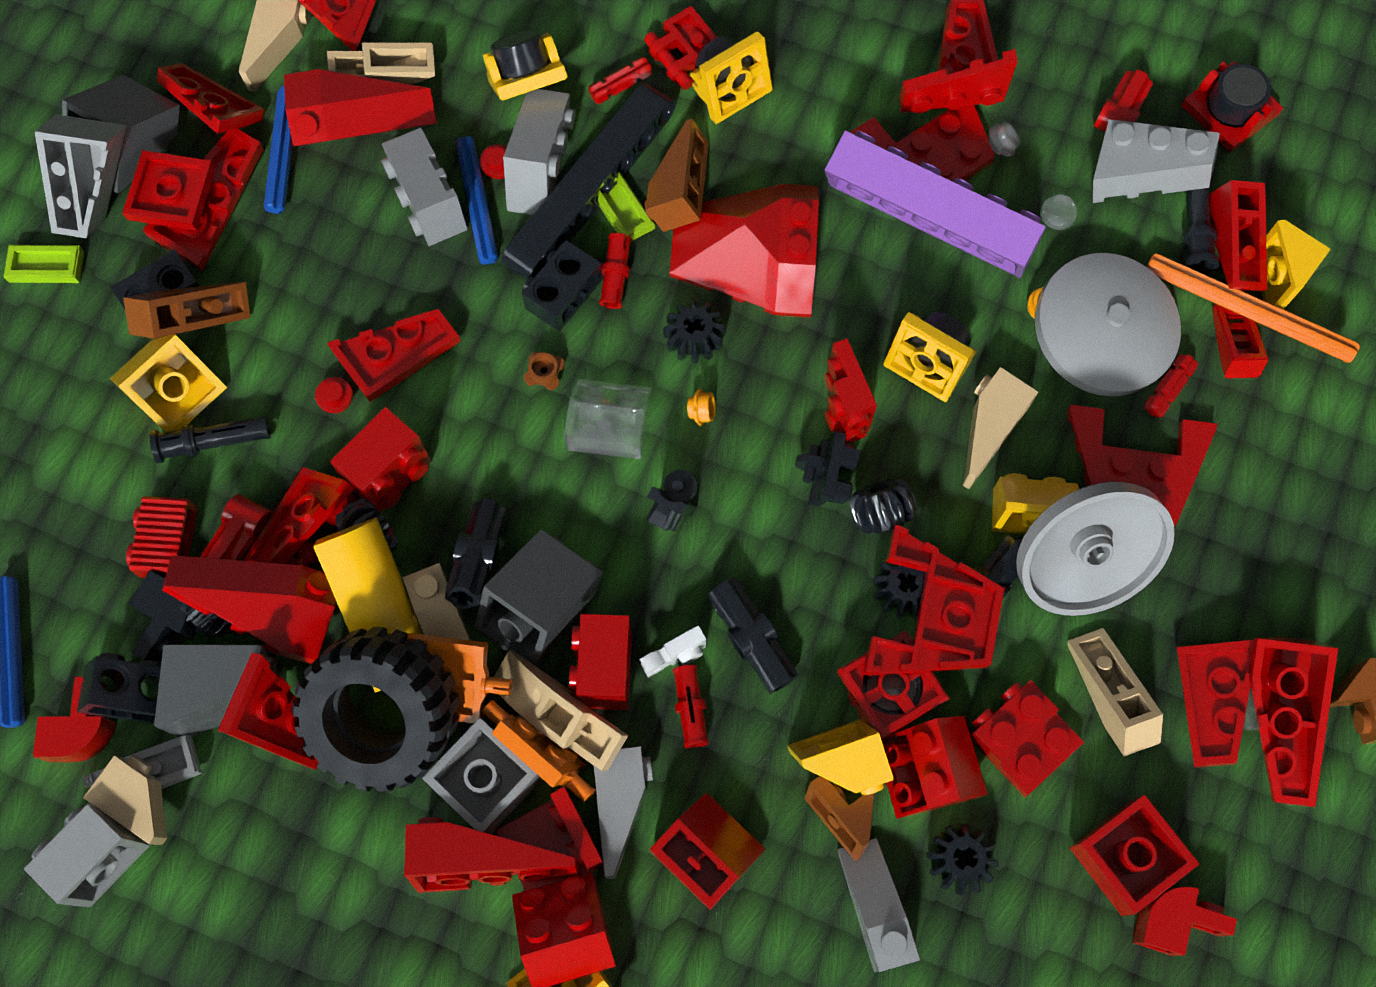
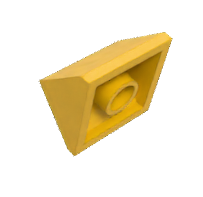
[1261,220,1331,309]

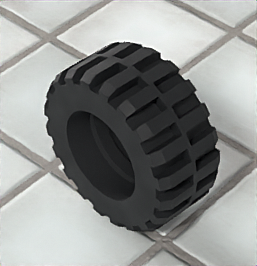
[292,627,460,792]

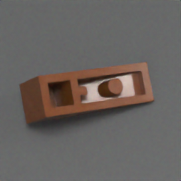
[644,119,709,232]
[123,282,251,339]

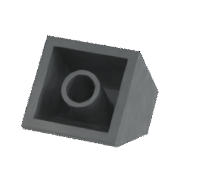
[62,75,180,193]
[474,529,603,668]
[154,645,287,737]

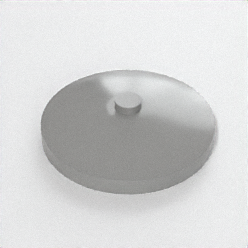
[1035,253,1181,396]
[1016,482,1175,616]

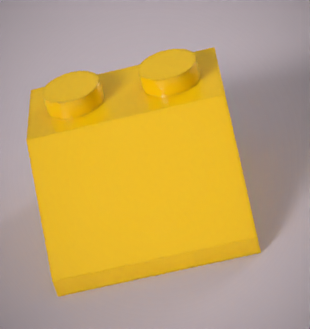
[109,334,227,432]
[992,473,1079,534]

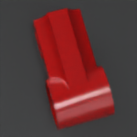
[1093,69,1153,132]
[200,494,273,561]

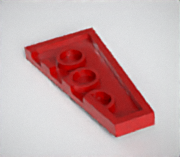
[143,128,264,272]

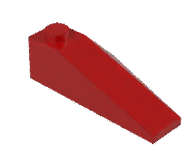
[284,69,438,146]
[162,555,336,664]
[1249,637,1338,807]
[404,817,578,893]

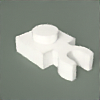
[640,626,706,678]

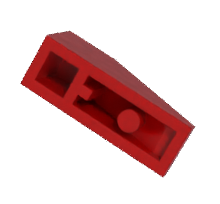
[1210,180,1267,291]

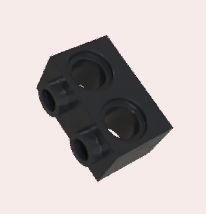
[521,240,603,332]
[111,249,200,309]
[77,653,161,724]

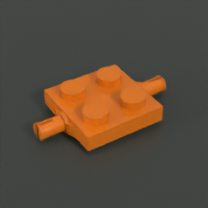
[407,633,513,723]
[482,700,596,803]

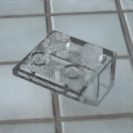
[564,379,652,459]

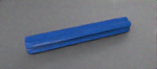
[264,85,293,214]
[455,136,498,265]
[0,576,25,728]

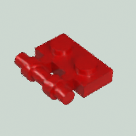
[644,6,718,90]

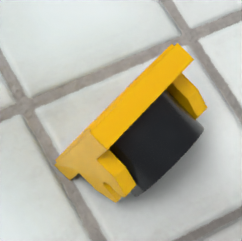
[482,30,567,101]
[690,31,773,124]
[883,312,977,402]

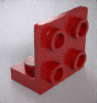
[497,787,604,891]

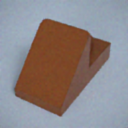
[1330,658,1376,745]
[804,776,874,862]

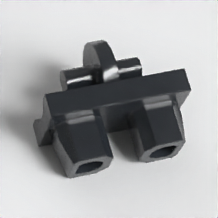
[795,431,860,506]
[646,470,697,531]

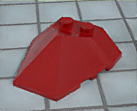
[670,184,819,317]

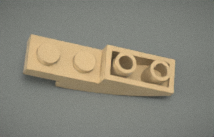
[494,650,629,771]

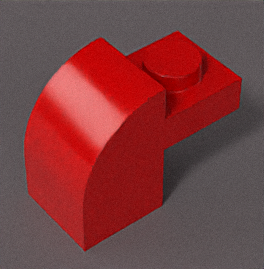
[33,677,117,762]
[1132,887,1237,956]

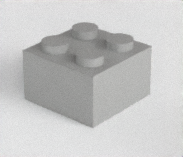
[422,718,543,834]
[24,804,150,907]

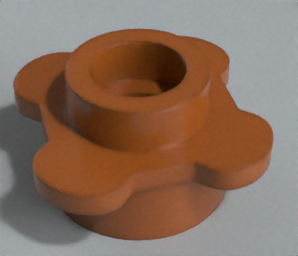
[524,352,564,390]

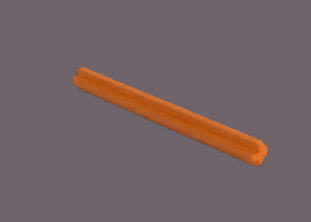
[1147,253,1360,363]

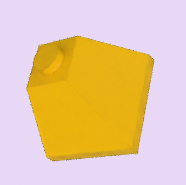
[787,719,894,795]

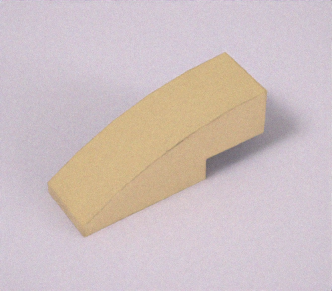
[327,43,435,85]

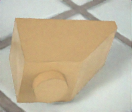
[83,755,167,845]

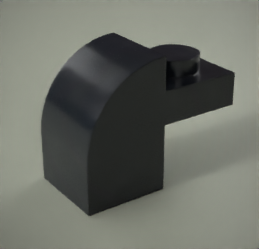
[128,570,196,662]

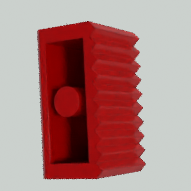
[126,496,198,578]

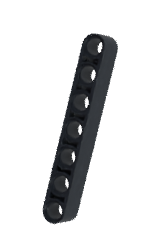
[502,83,675,280]

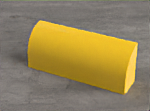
[313,517,424,693]

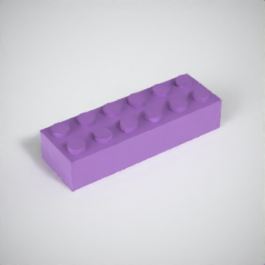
[825,130,1046,279]

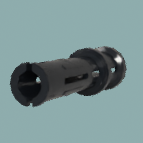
[1183,188,1219,274]
[149,415,271,464]

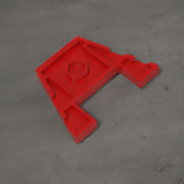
[850,105,995,182]
[1067,405,1217,527]
[863,525,1005,676]

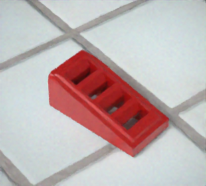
[1212,304,1269,378]

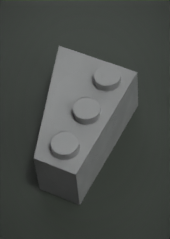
[503,89,575,215]
[35,114,127,238]
[1093,119,1220,203]
[381,128,468,247]

